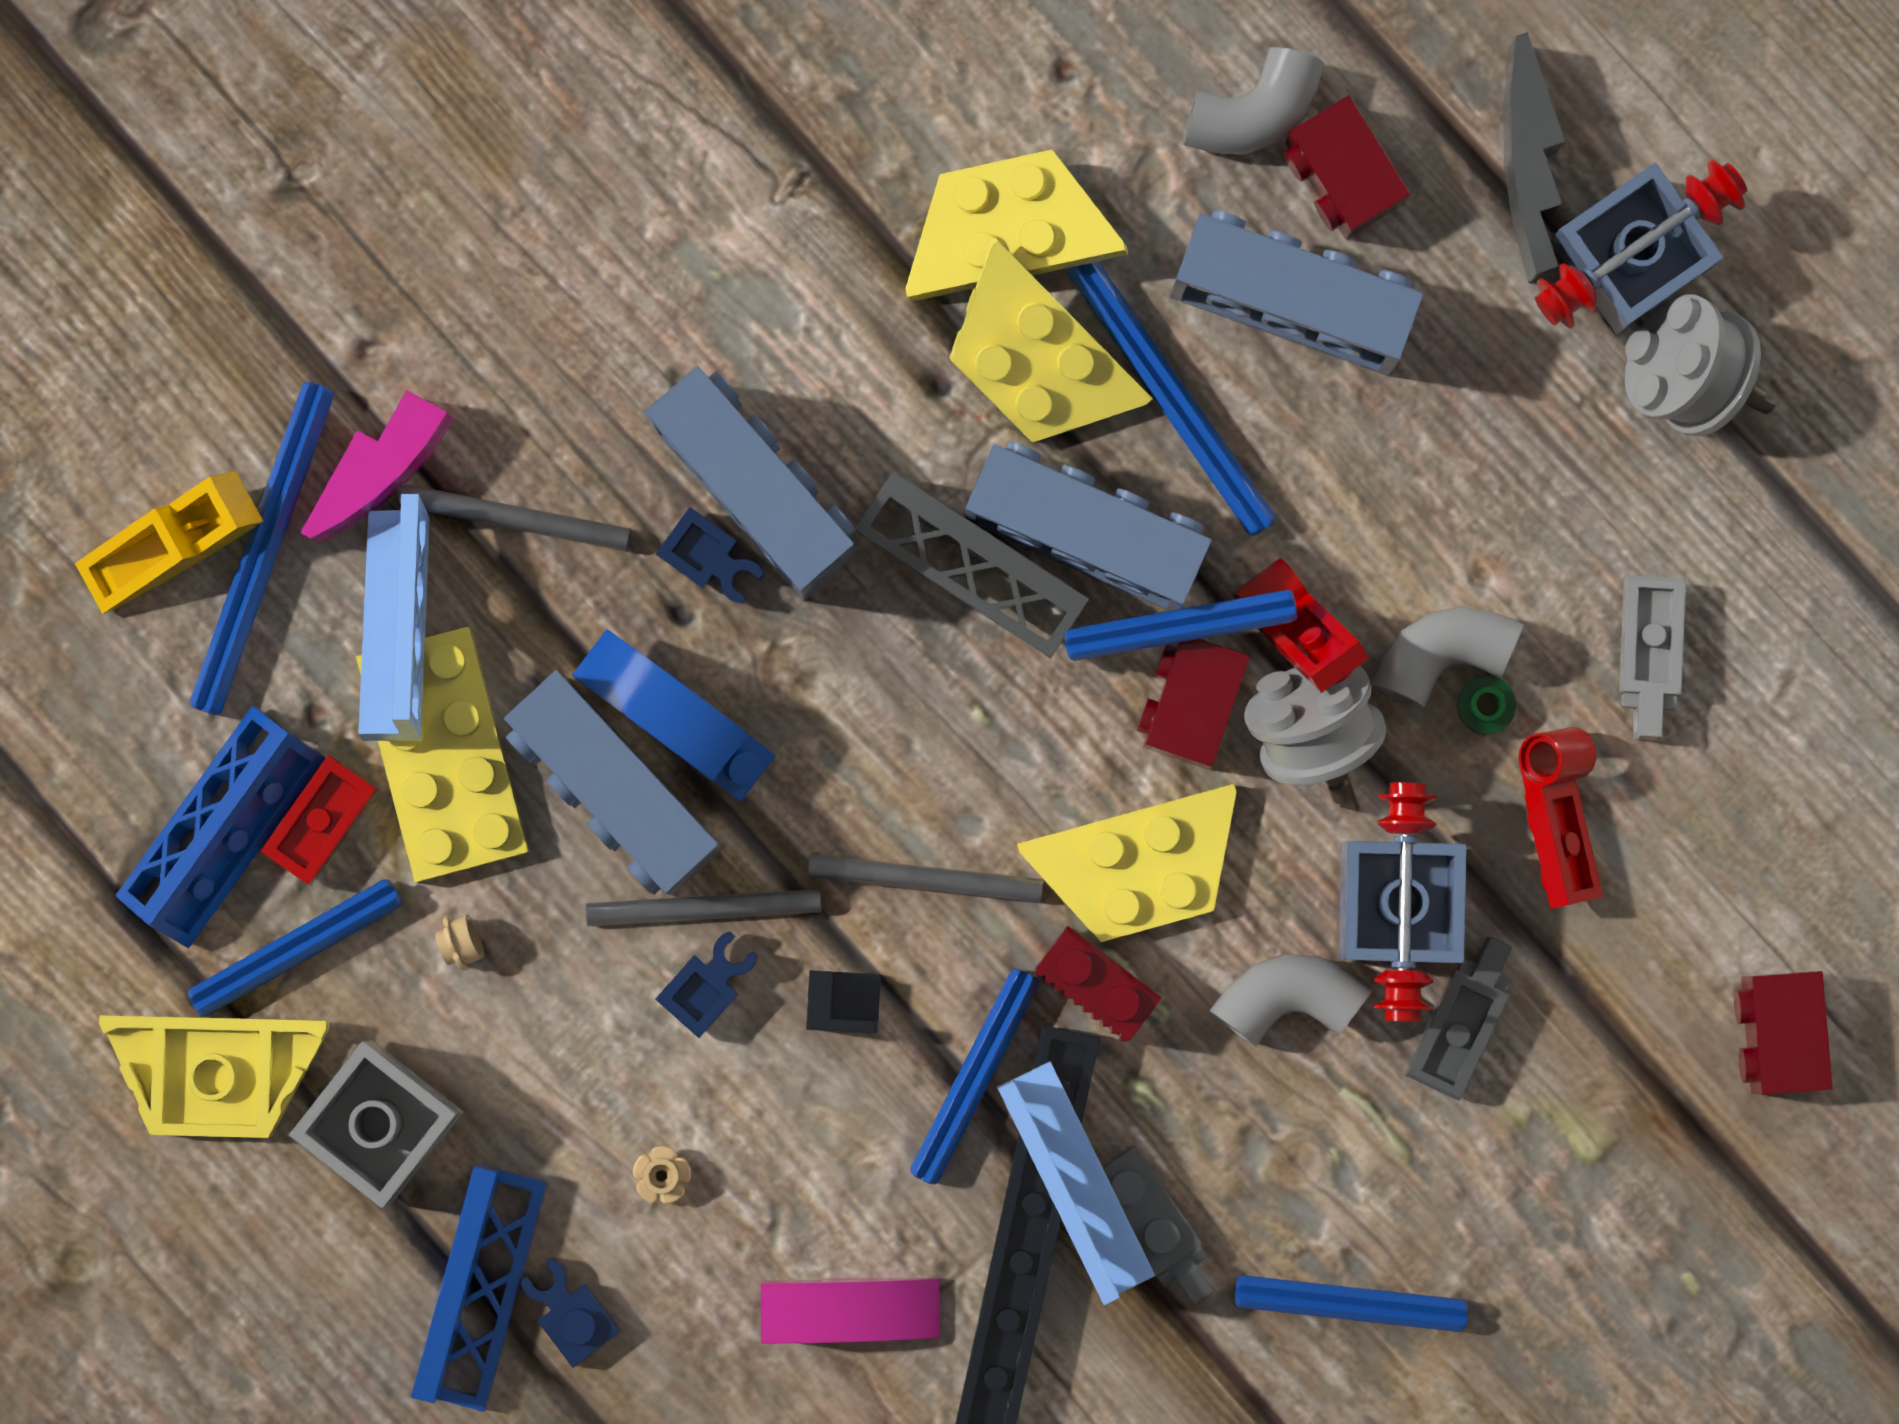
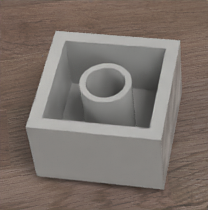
[289,1040,464,1209]

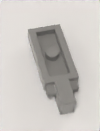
[1619,575,1686,740]

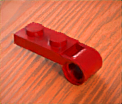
[1233,558,1369,693]
[1518,727,1603,909]

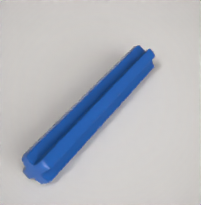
[1065,590,1297,661]
[188,879,402,1016]
[910,968,1039,1185]
[1234,1275,1468,1332]

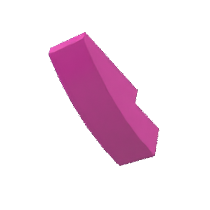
[300,390,454,544]
[761,1278,940,1344]

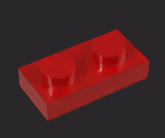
[260,755,379,886]

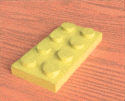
[356,626,530,883]

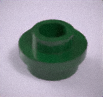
[1457,676,1516,735]

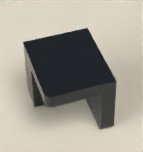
[806,970,881,1033]

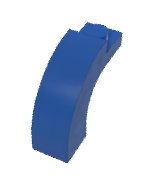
[572,629,776,802]

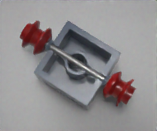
[1535,160,1747,335]
[1338,782,1466,1022]

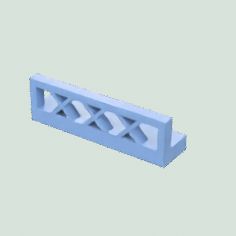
[358,494,430,741]
[997,1061,1155,1305]

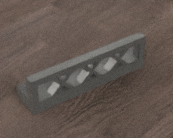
[855,471,1089,659]

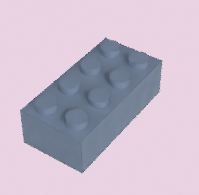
[1170,210,1424,376]
[644,366,857,601]
[964,441,1212,611]
[503,670,724,896]

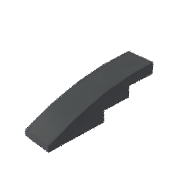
[1503,32,1565,283]

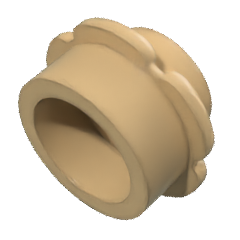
[435,915,484,970]
[633,1146,691,1204]

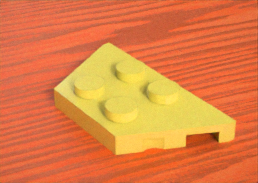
[905,150,1128,302]
[949,238,1153,443]
[1017,784,1237,943]
[99,1015,330,1138]

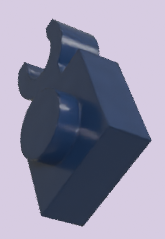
[656,507,765,605]
[655,931,758,1038]
[521,1257,621,1368]

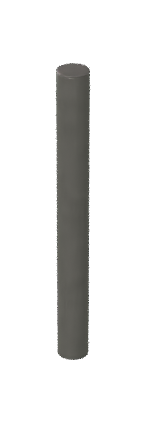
[398,483,631,551]
[808,854,1043,902]
[586,889,821,927]

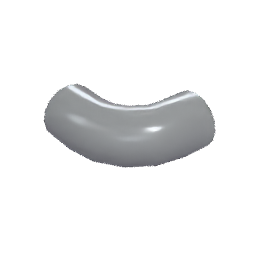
[1182,47,1324,155]
[1371,606,1524,709]
[1209,954,1374,1047]

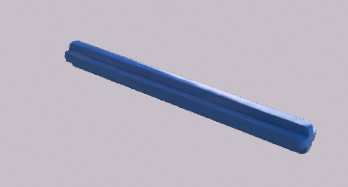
[1064,261,1276,536]
[190,382,334,715]

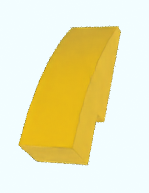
[75,471,263,614]

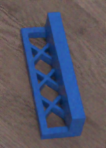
[115,705,326,949]
[411,1164,548,1412]

